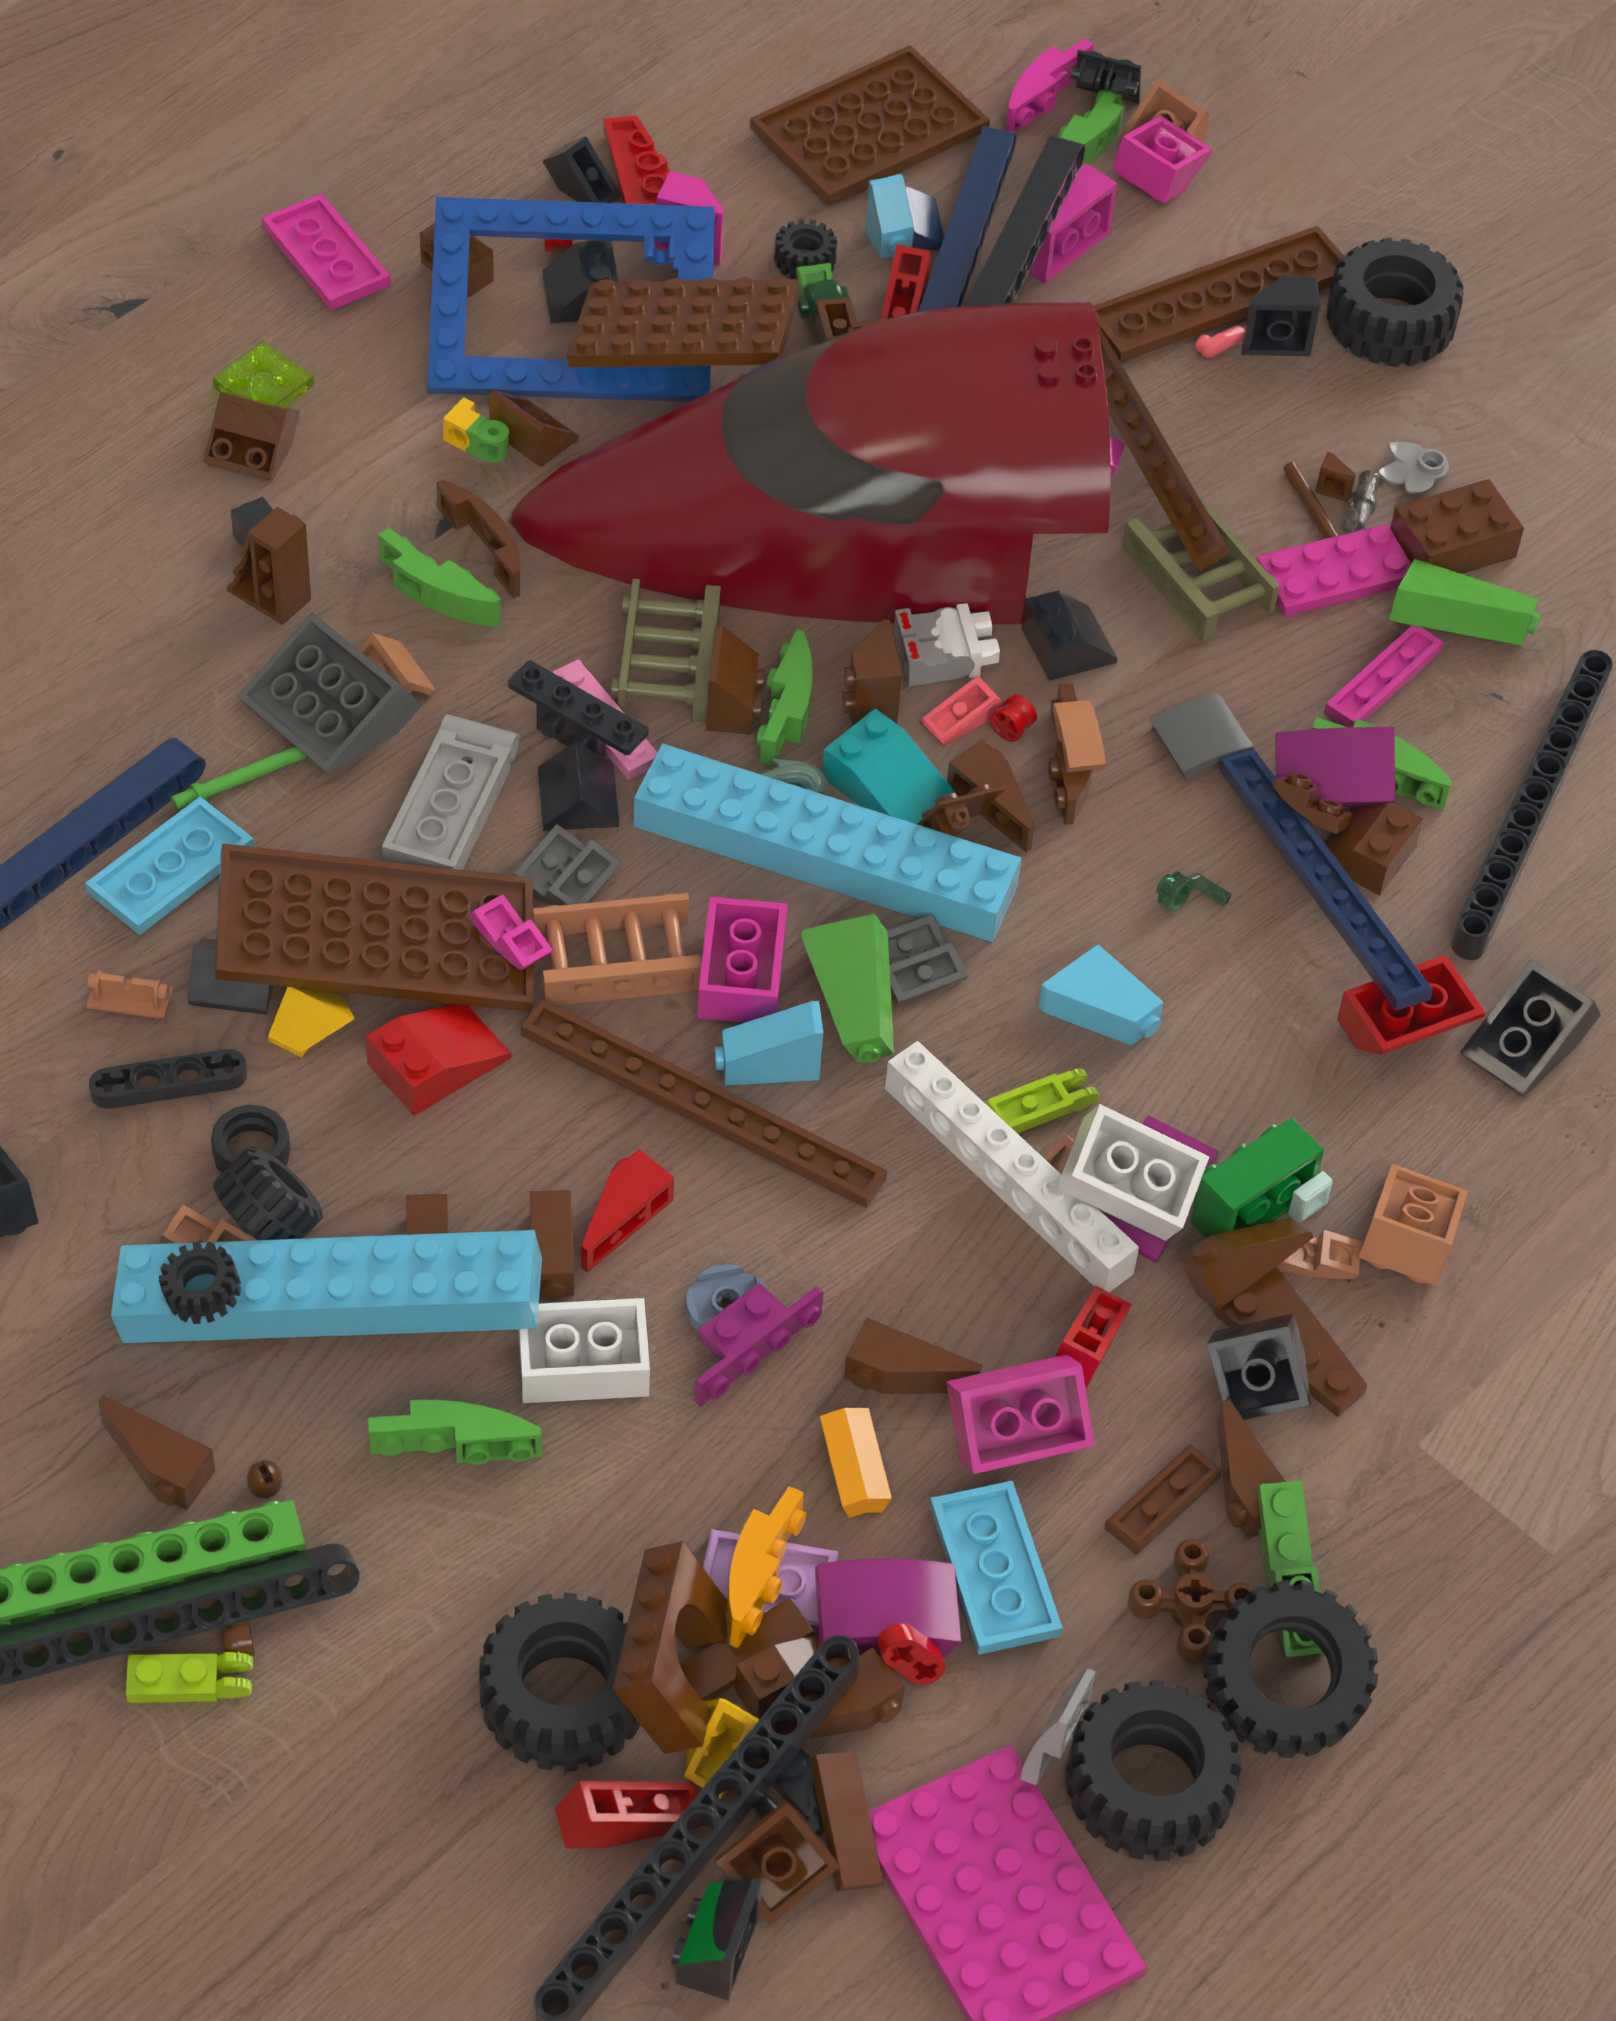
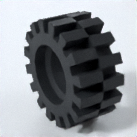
[774,219,837,279]
[159,1241,241,1324]

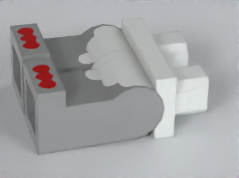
[894,603,1000,687]

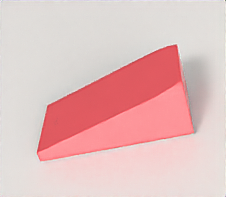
[920,676,1003,746]

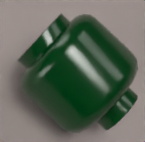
[797,279,849,327]

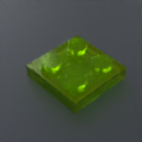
[213,342,314,407]

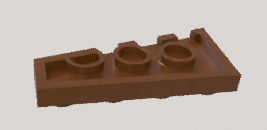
[1214,1267,1367,1417]

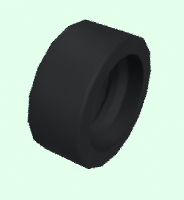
[211,1104,290,1173]

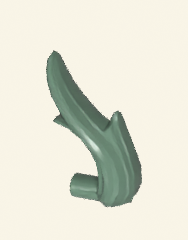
[760,758,827,794]

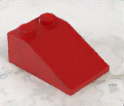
[366,1004,511,1116]

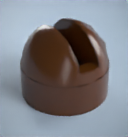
[247,1460,282,1498]
[222,1621,255,1656]

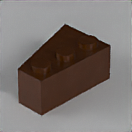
[227,507,311,625]

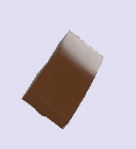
[1273,772,1352,834]

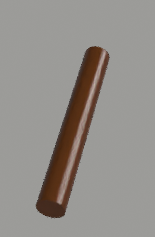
[1284,462,1340,539]

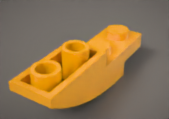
[727,1486,807,1648]

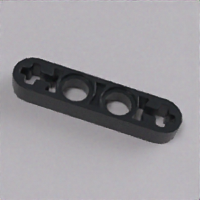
[89,1049,247,1109]

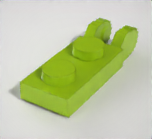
[985,1068,1100,1134]
[126,1652,253,1703]

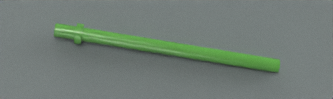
[171,746,308,811]

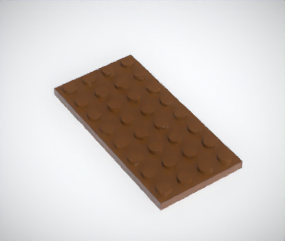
[215,844,534,1012]

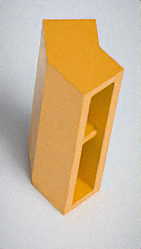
[820,1408,892,1518]

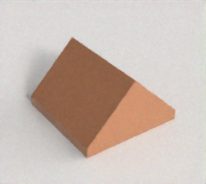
[1121,78,1209,143]

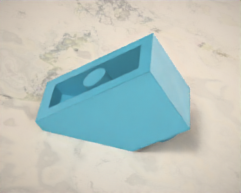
[865,174,914,259]

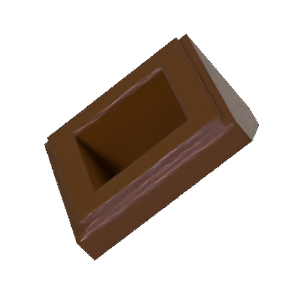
[1316,452,1356,502]

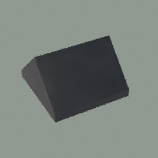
[538,741,619,831]
[188,938,274,1015]

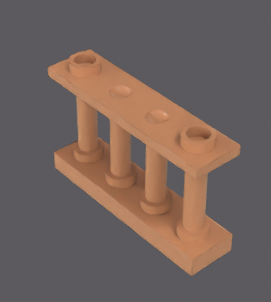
[533,893,701,1006]

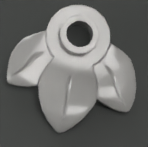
[1379,442,1449,494]

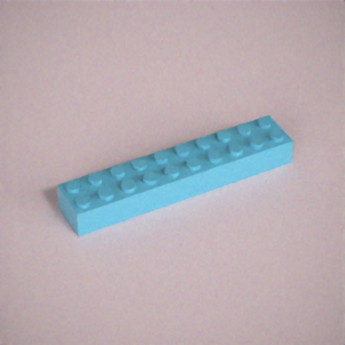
[633,743,1022,943]
[111,1230,542,1343]

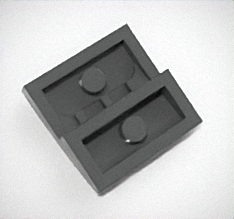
[1150,694,1254,780]
[513,824,622,906]
[887,914,968,1005]

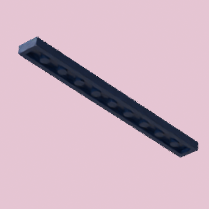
[1219,748,1432,1011]

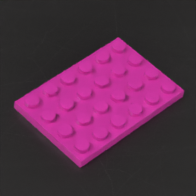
[868,1744,1147,2021]

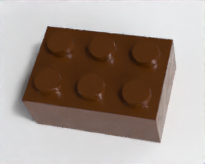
[1390,479,1524,574]

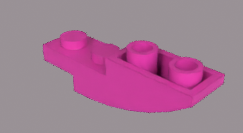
[1006,38,1094,132]

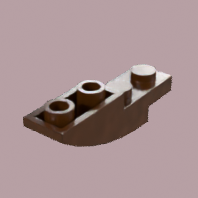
[1048,683,1093,824]

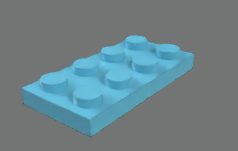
[85,797,254,935]
[929,1481,1063,1655]

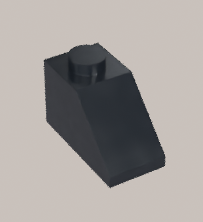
[542,136,621,203]

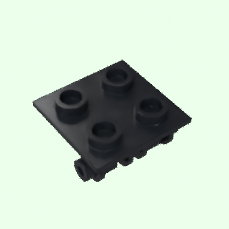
[1071,49,1142,104]

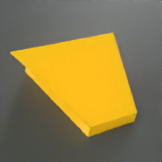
[268,987,355,1058]
[683,1698,759,1799]

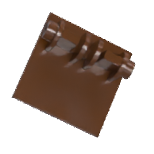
[917,784,1007,837]

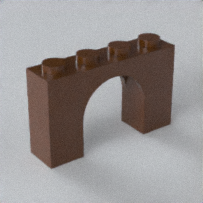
[406,1190,574,1299]
[612,1541,727,1754]

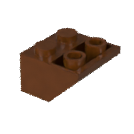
[204,392,300,480]

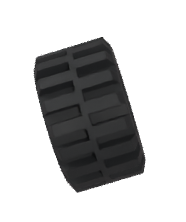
[213,1146,324,1240]

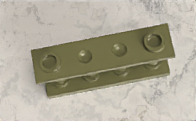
[1122,492,1279,642]
[611,579,721,722]

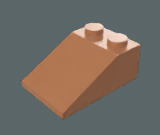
[1358,1164,1468,1286]

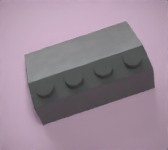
[237,612,422,774]

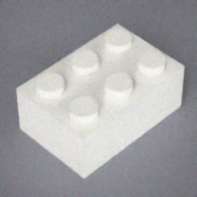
[1056,1104,1209,1241]
[518,1298,650,1403]

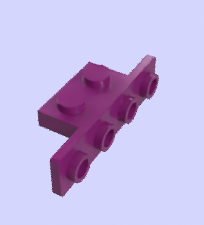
[694,1283,824,1406]

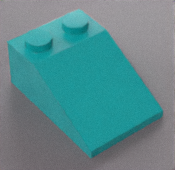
[823,708,956,824]

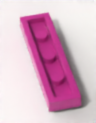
[1324,625,1444,727]

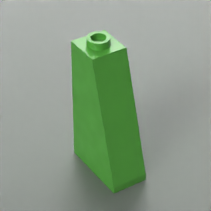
[1389,559,1541,646]
[801,914,894,1063]

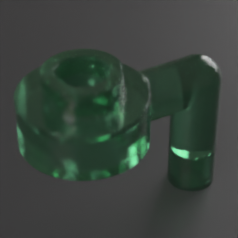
[1156,871,1231,912]

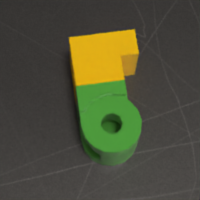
[443,397,509,462]

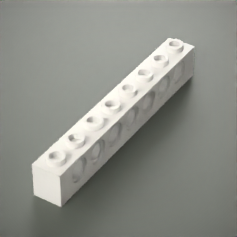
[885,1041,1139,1292]

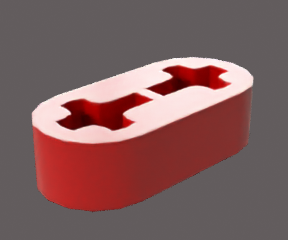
[877,1624,946,1685]

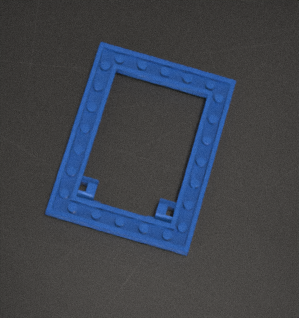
[427,197,715,402]

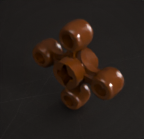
[1128,1539,1254,1664]

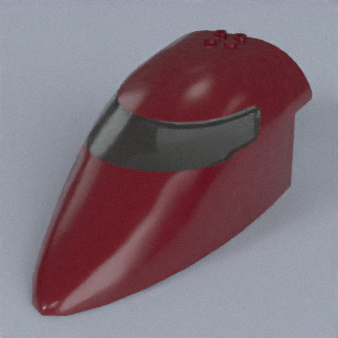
[509,302,1111,624]

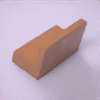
[358,632,436,696]

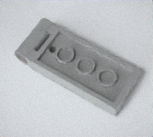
[382,714,520,870]

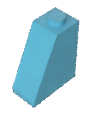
[1038,945,1164,1046]
[714,1001,823,1086]

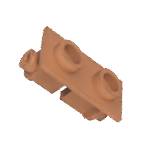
[86,970,174,1020]

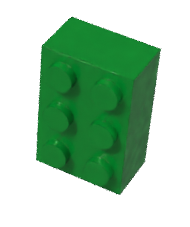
[1191,1117,1324,1238]

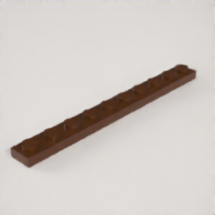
[1098,325,1231,571]
[521,999,887,1208]

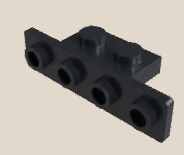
[508,660,649,757]

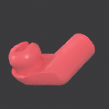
[1195,326,1245,358]

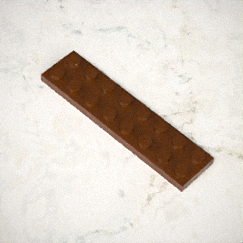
[1093,226,1344,362]

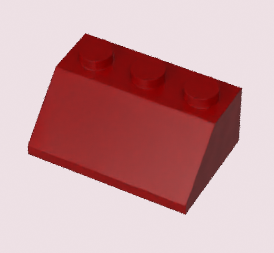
[1337,955,1486,1055]

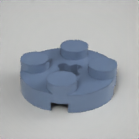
[686,1264,767,1331]

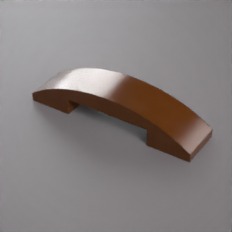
[436,480,520,598]

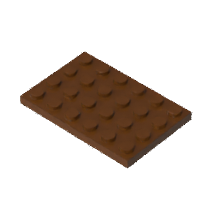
[750,45,990,205]
[567,277,799,367]

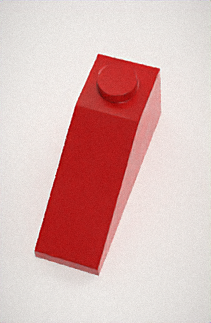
[880,245,932,319]
[581,1149,674,1273]
[1055,1285,1132,1389]
[554,1781,702,1849]

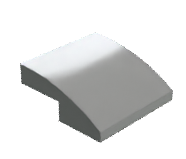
[1020,1668,1096,1786]

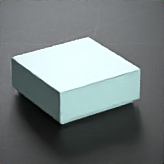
[1288,1171,1333,1223]

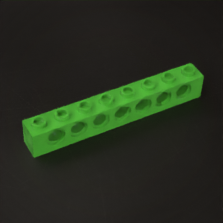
[0,1499,306,1629]

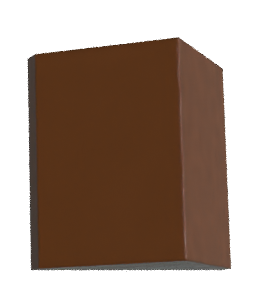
[489,390,579,467]
[715,1800,841,1925]

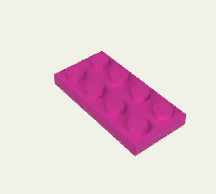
[262,193,391,311]
[1256,524,1411,617]

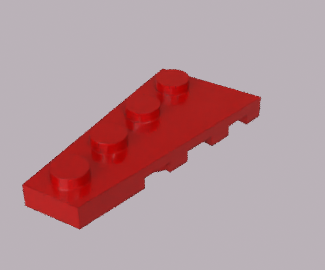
[603,115,670,205]

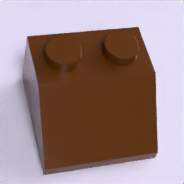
[842,619,902,726]
[706,625,765,735]
[1325,802,1423,896]

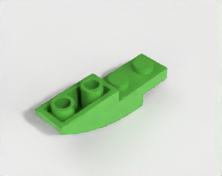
[1058,79,1124,166]
[378,528,501,627]
[756,629,813,767]
[1312,717,1452,810]
[368,1400,542,1465]
[1256,1480,1323,1658]

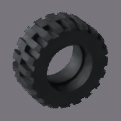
[1326,238,1464,367]
[1203,1581,1378,1758]
[479,1593,640,1771]
[1066,1680,1242,1861]

